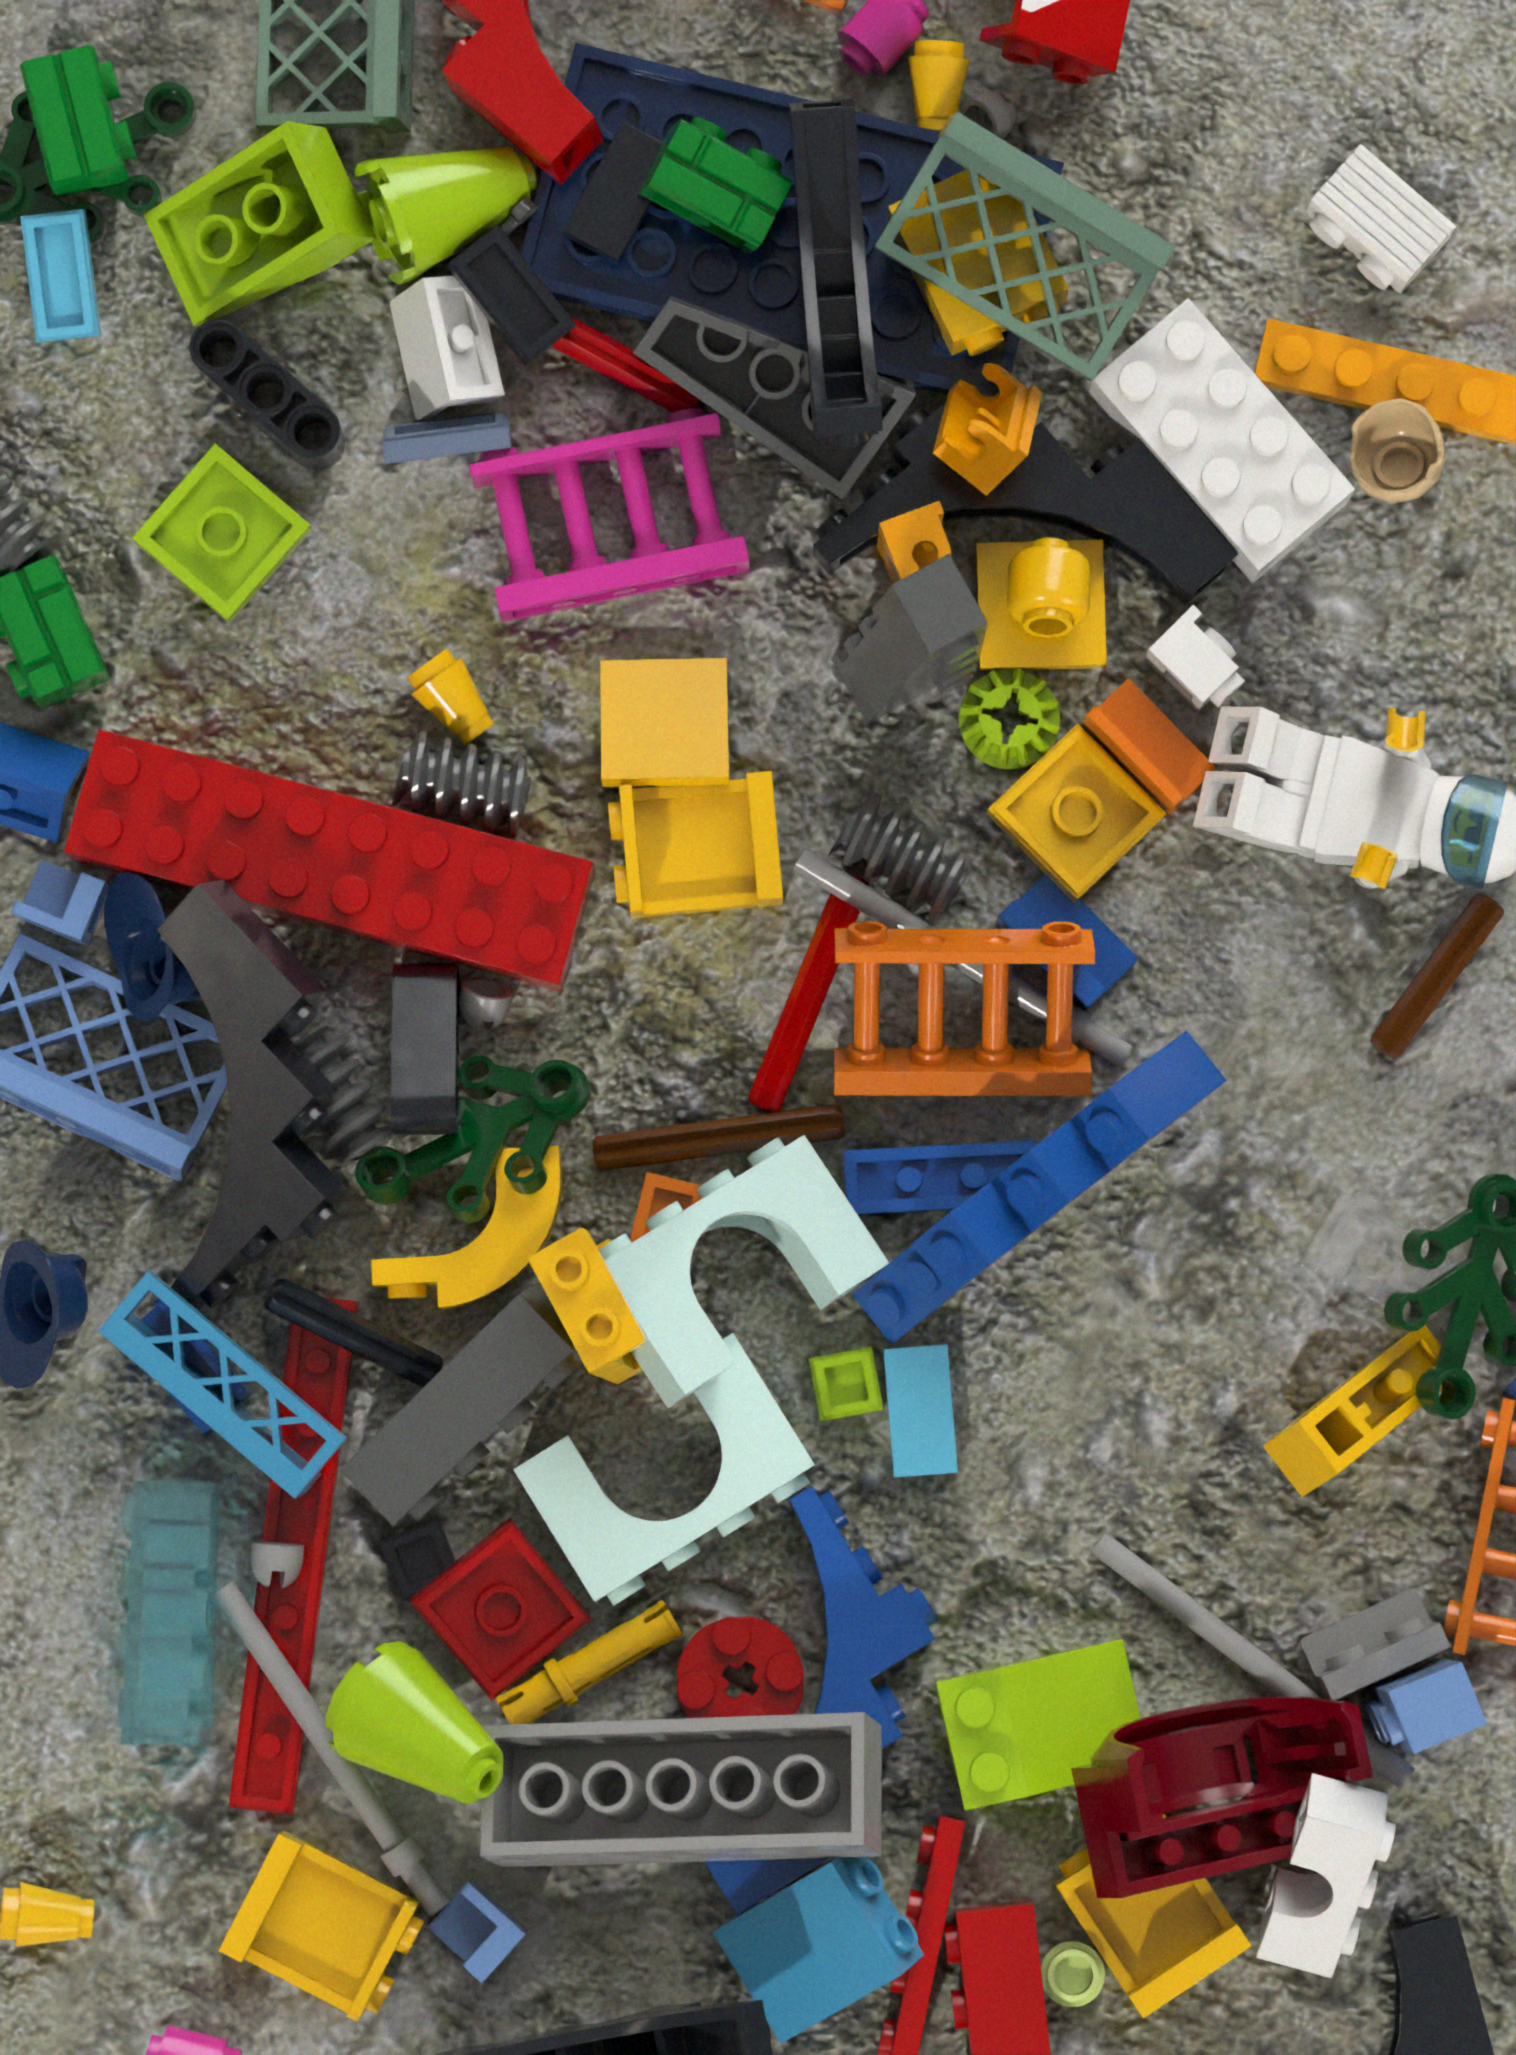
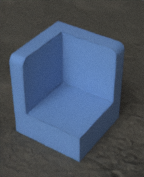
[10,861,110,947]
[430,1878,528,1983]

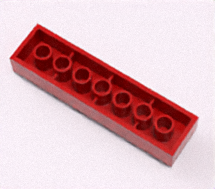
[64,729,596,992]

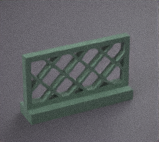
[255,0,415,133]
[873,112,1176,381]

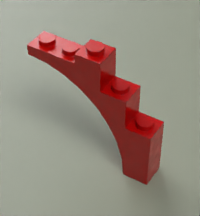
[441,0,604,185]

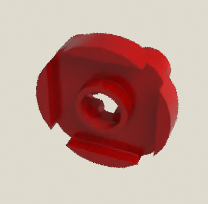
[677,1616,804,1718]

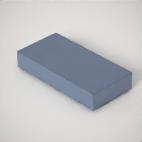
[382,411,511,464]

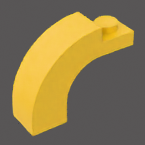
[371,1145,562,1310]

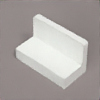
[390,276,505,420]

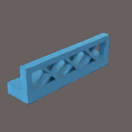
[98,1271,347,1499]

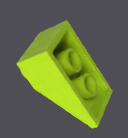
[143,121,376,326]
[934,1639,1141,1811]

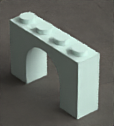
[599,1135,889,1409]
[513,1333,815,1606]

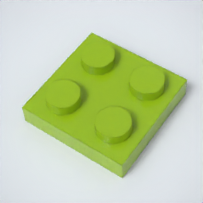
[132,443,312,624]

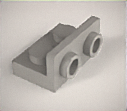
[1300,1589,1451,1700]

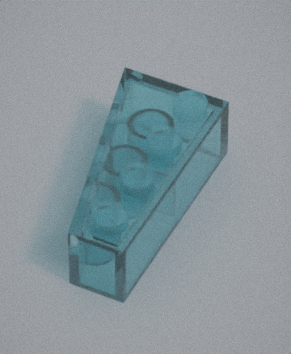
[118,1481,219,1745]

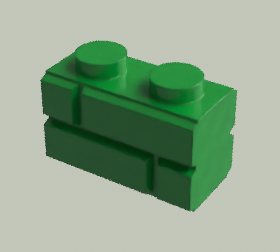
[20,45,136,197]
[638,117,793,254]
[0,555,111,709]

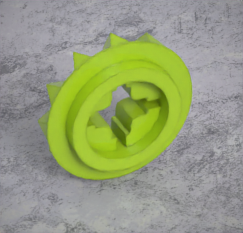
[959,668,1060,770]

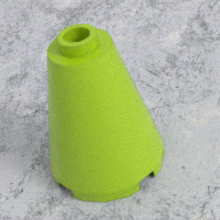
[354,146,537,285]
[325,1641,504,1804]

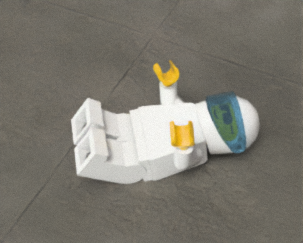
[1193,706,1516,889]

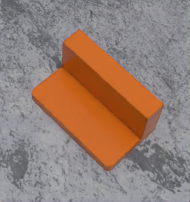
[1082,678,1217,815]

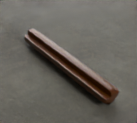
[592,1104,845,1171]

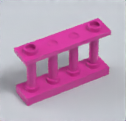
[468,408,749,623]

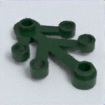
[0,82,196,243]
[355,1056,591,1224]
[1384,1173,1516,1420]

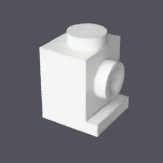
[1144,605,1245,712]

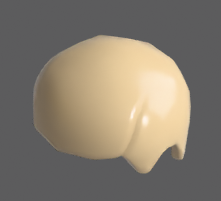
[1349,398,1445,504]

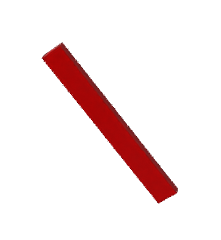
[228,1297,359,1815]

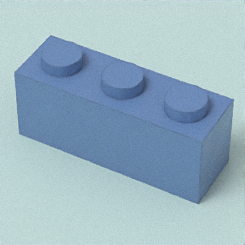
[1363,1658,1487,1754]

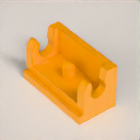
[933,363,1043,496]
[877,501,951,585]

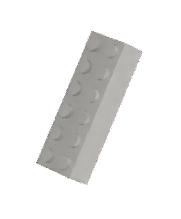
[480,1712,882,1867]

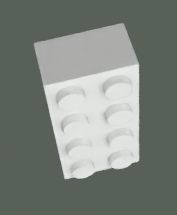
[1088,298,1355,584]

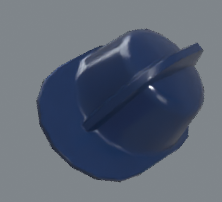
[104,871,202,1022]
[0,1240,88,1389]

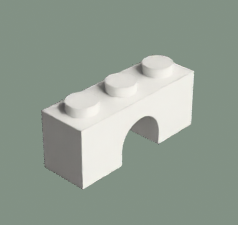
[1256,1773,1396,1978]

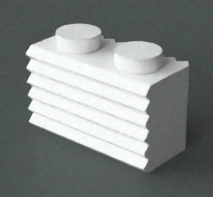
[1306,144,1456,294]

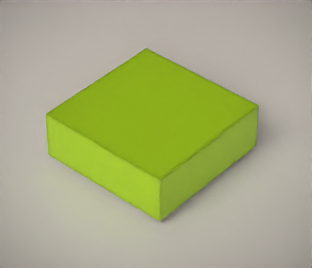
[808,1346,884,1422]

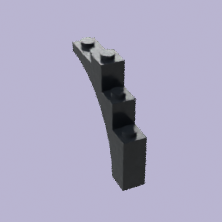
[789,99,883,447]
[813,405,1238,606]
[156,880,348,1308]
[1387,1911,1494,2055]
[434,1999,773,2055]

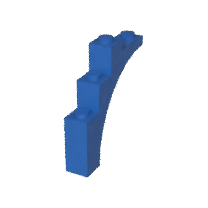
[852,1031,1227,1345]
[705,1486,939,1915]

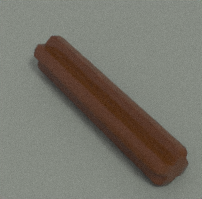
[1371,893,1504,1059]

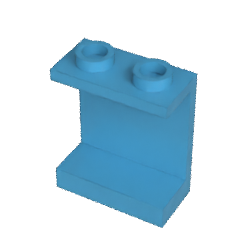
[712,1857,924,2044]

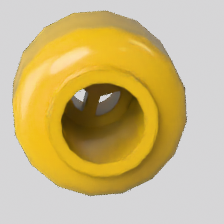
[1007,538,1091,638]

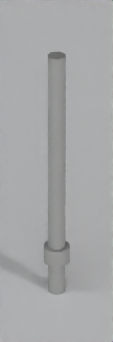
[792,848,1132,1067]
[1090,1532,1415,1789]
[211,1580,449,1916]

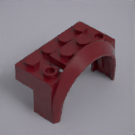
[1071,1696,1373,1898]

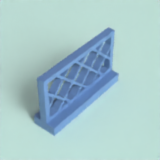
[0,933,228,1184]

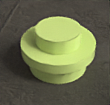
[1041,1941,1105,2007]

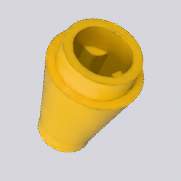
[908,40,970,132]
[407,648,494,746]
[0,1882,94,1947]

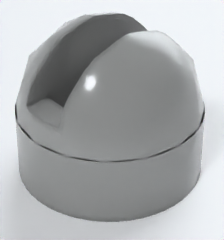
[961,91,1016,139]
[458,978,512,1030]
[251,1541,304,1588]

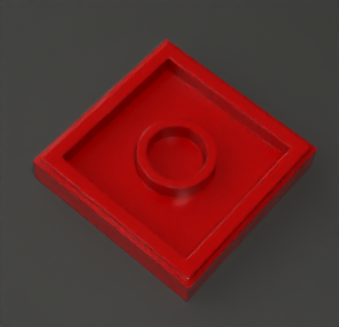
[410,1517,592,1701]

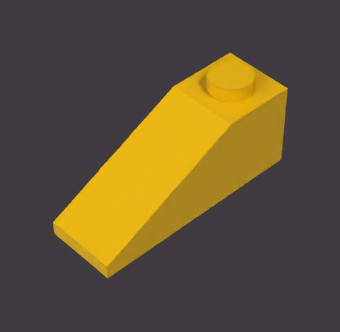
[1263,1325,1442,1497]

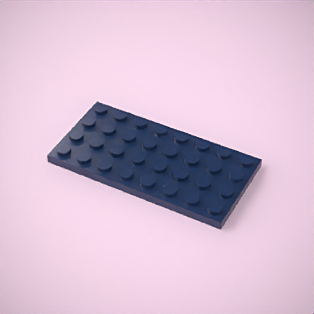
[521,43,1064,397]

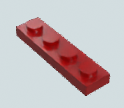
[876,1813,965,2055]

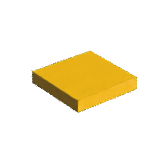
[976,539,1107,672]
[600,658,729,787]
[986,723,1167,904]

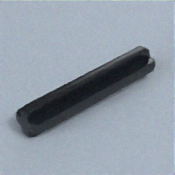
[264,1278,444,1387]

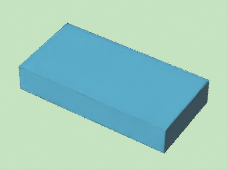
[20,209,101,343]
[883,1344,958,1478]

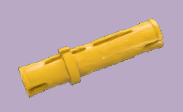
[495,1600,683,1725]

